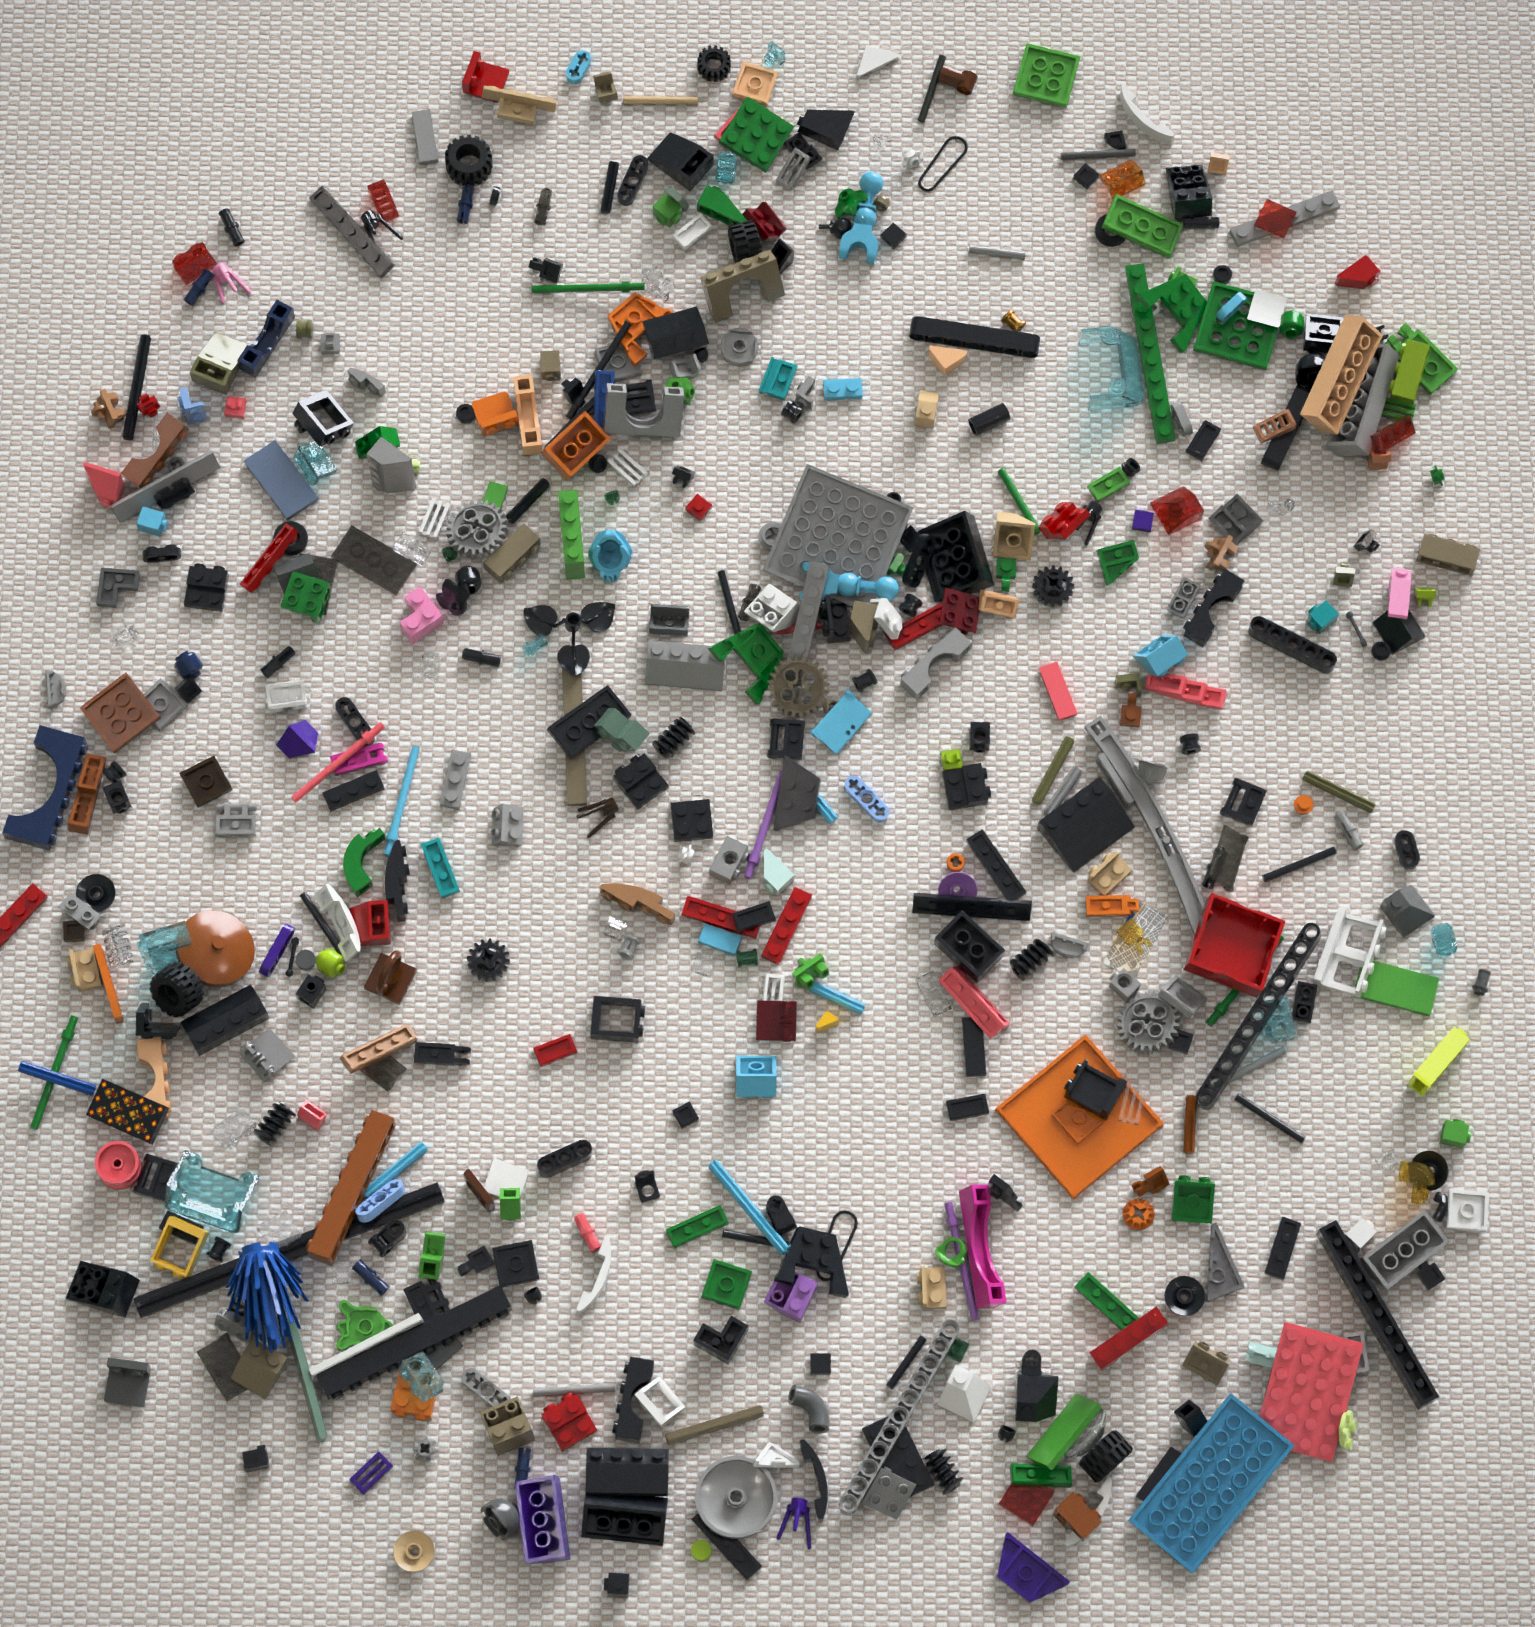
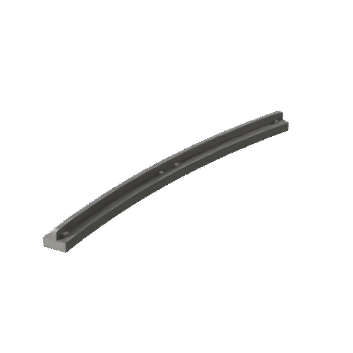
[1084,715,1205,936]

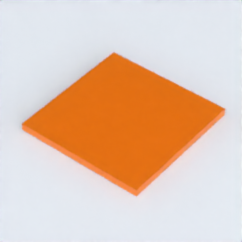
[995,1034,1164,1200]

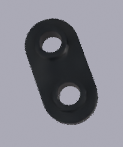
[142,544,181,563]
[1394,830,1420,869]

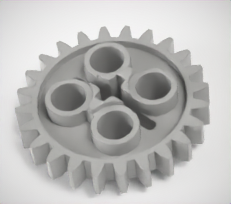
[446,499,509,558]
[1116,991,1181,1054]

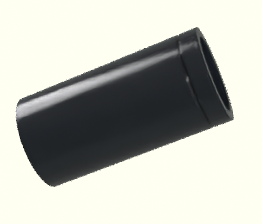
[968,403,1011,436]

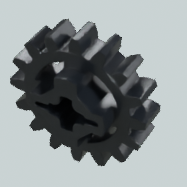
[1032,565,1074,607]
[467,938,510,982]

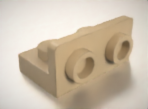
[1087,850,1132,896]
[67,948,102,992]
[917,1266,947,1309]

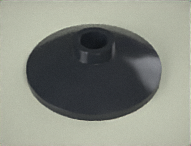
[76,874,116,912]
[1409,1151,1449,1191]
[1164,1276,1205,1316]

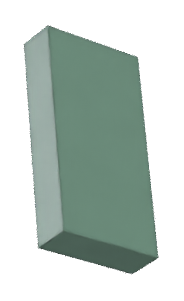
[665,186,689,211]

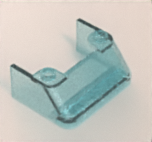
[1079,326,1144,411]

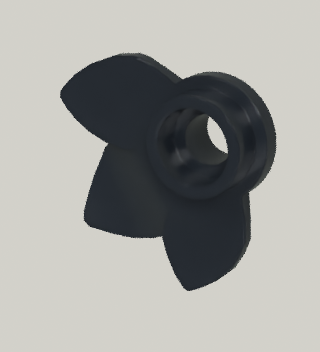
[436,579,470,616]

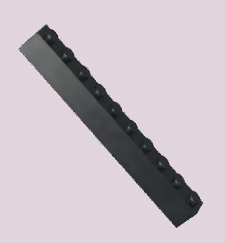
[1316,1220,1439,1410]
[317,1285,512,1400]

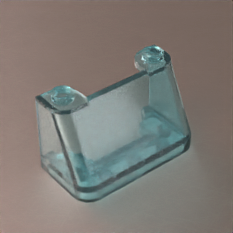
[165,1150,260,1233]

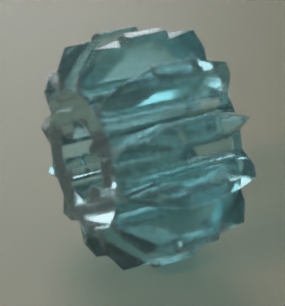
[715,152,737,184]
[1430,923,1457,957]

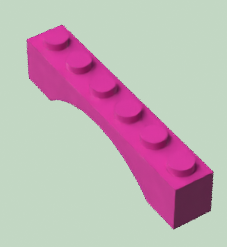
[959,1185,1007,1309]

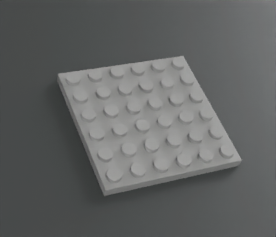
[763,464,914,608]

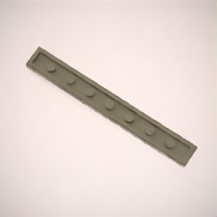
[562,668,587,806]

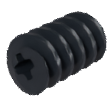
[652,717,695,758]
[1009,939,1054,981]
[253,1102,296,1146]
[923,1449,964,1495]

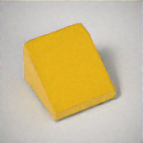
[815,1011,839,1033]

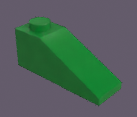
[697,185,747,225]

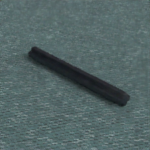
[122,334,151,441]

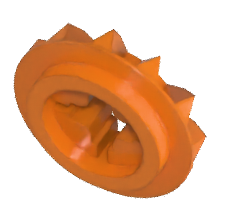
[1122,1198,1155,1230]

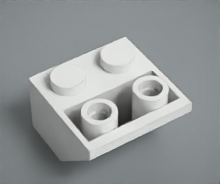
[744,583,800,632]

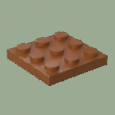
[80,672,161,753]

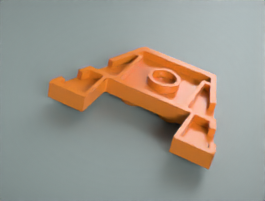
[607,292,673,367]

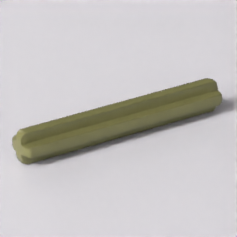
[1032,736,1074,805]
[1302,770,1376,813]

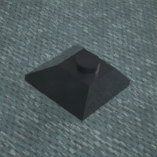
[1015,1373,1059,1422]

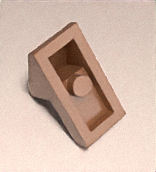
[1366,441,1391,470]

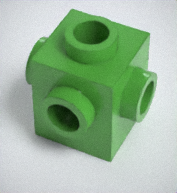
[665,377,696,405]

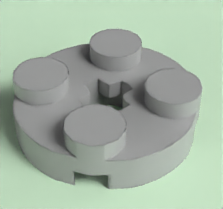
[721,328,759,366]

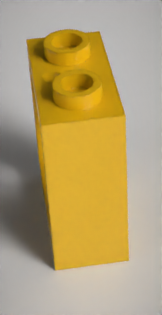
[150,1216,210,1279]

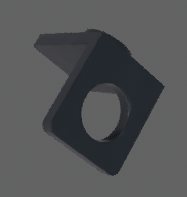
[634,1170,660,1203]

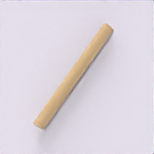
[623,96,698,105]

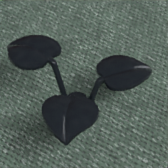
[524,602,615,676]

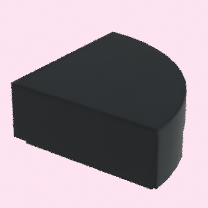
[1104,130,1126,150]

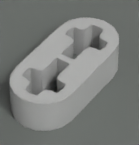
[1170,401,1193,437]

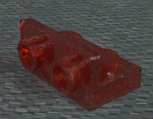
[172,242,217,285]

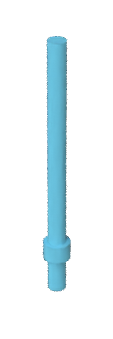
[383,746,420,857]

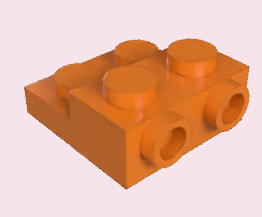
[391,1371,440,1421]

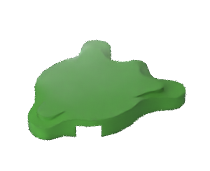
[336,1300,393,1351]

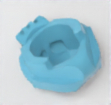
[588,530,633,582]

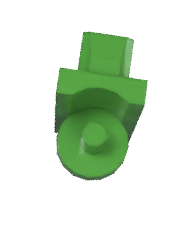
[792,954,830,990]

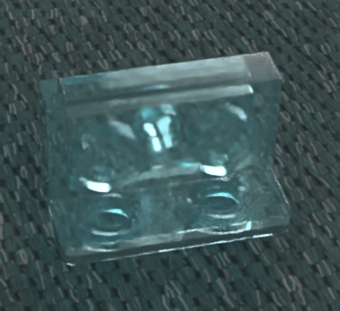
[294,441,337,486]

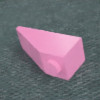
[1388,568,1411,619]

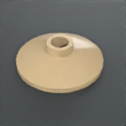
[393,1530,435,1572]

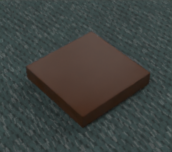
[463,1169,495,1213]

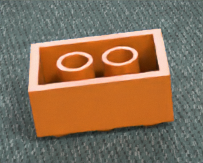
[540,411,611,480]

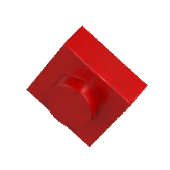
[685,494,712,521]

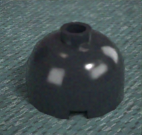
[1295,353,1326,390]

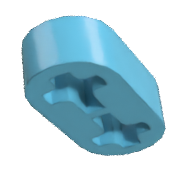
[566,50,591,84]
[1216,292,1247,323]

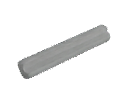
[1044,766,1082,815]

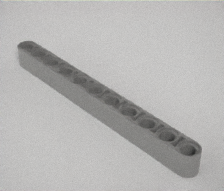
[839,1319,960,1516]

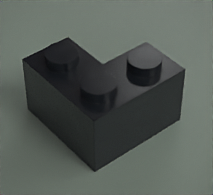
[693,1316,749,1365]

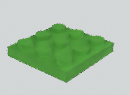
[1013,43,1080,108]

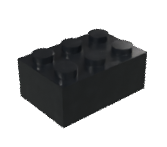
[934,911,1005,983]

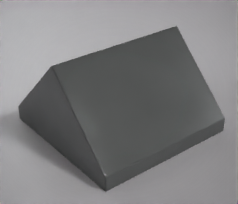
[273,553,319,594]

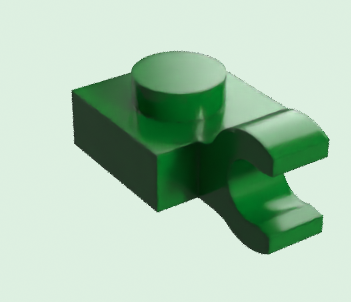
[996,558,1016,592]

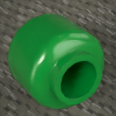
[1279,310,1304,339]

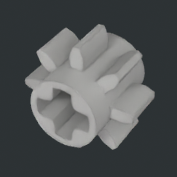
[413,1437,439,1463]

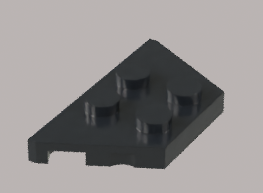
[773,756,821,831]

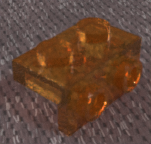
[1100,160,1145,199]

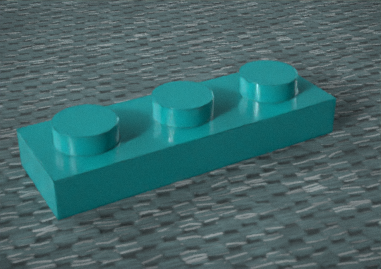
[421,838,460,899]

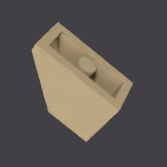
[915,390,939,429]

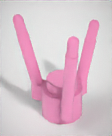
[212,262,251,303]

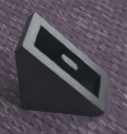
[771,238,794,274]

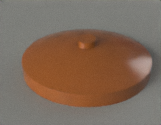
[175,910,255,987]

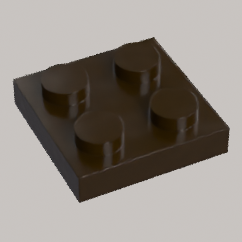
[179,756,232,808]

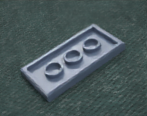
[244,440,319,521]

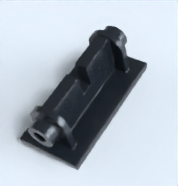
[153,477,195,510]

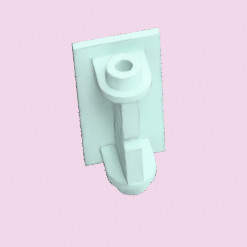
[1245,1342,1277,1369]

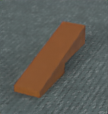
[68,754,106,835]

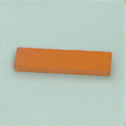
[93,944,124,1024]

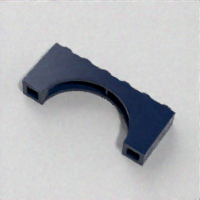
[2,725,88,851]

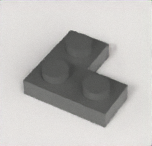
[96,568,140,608]

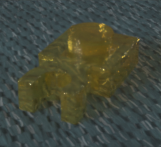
[1116,918,1152,955]

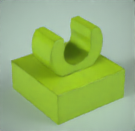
[1414,587,1436,607]
[941,749,963,771]

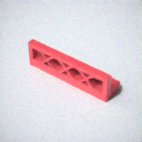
[938,966,1011,1039]

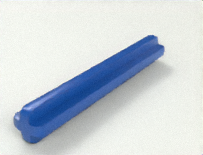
[18,1061,96,1096]

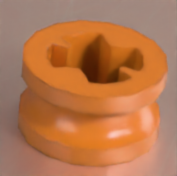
[947,853,965,873]

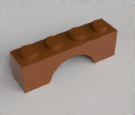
[121,412,189,488]

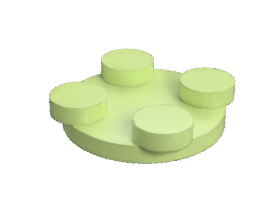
[1339,1410,1357,1451]

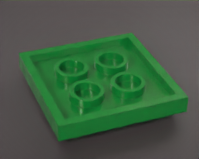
[718,97,794,173]

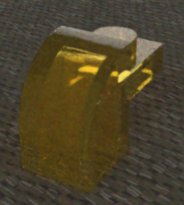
[1398,1160,1435,1204]

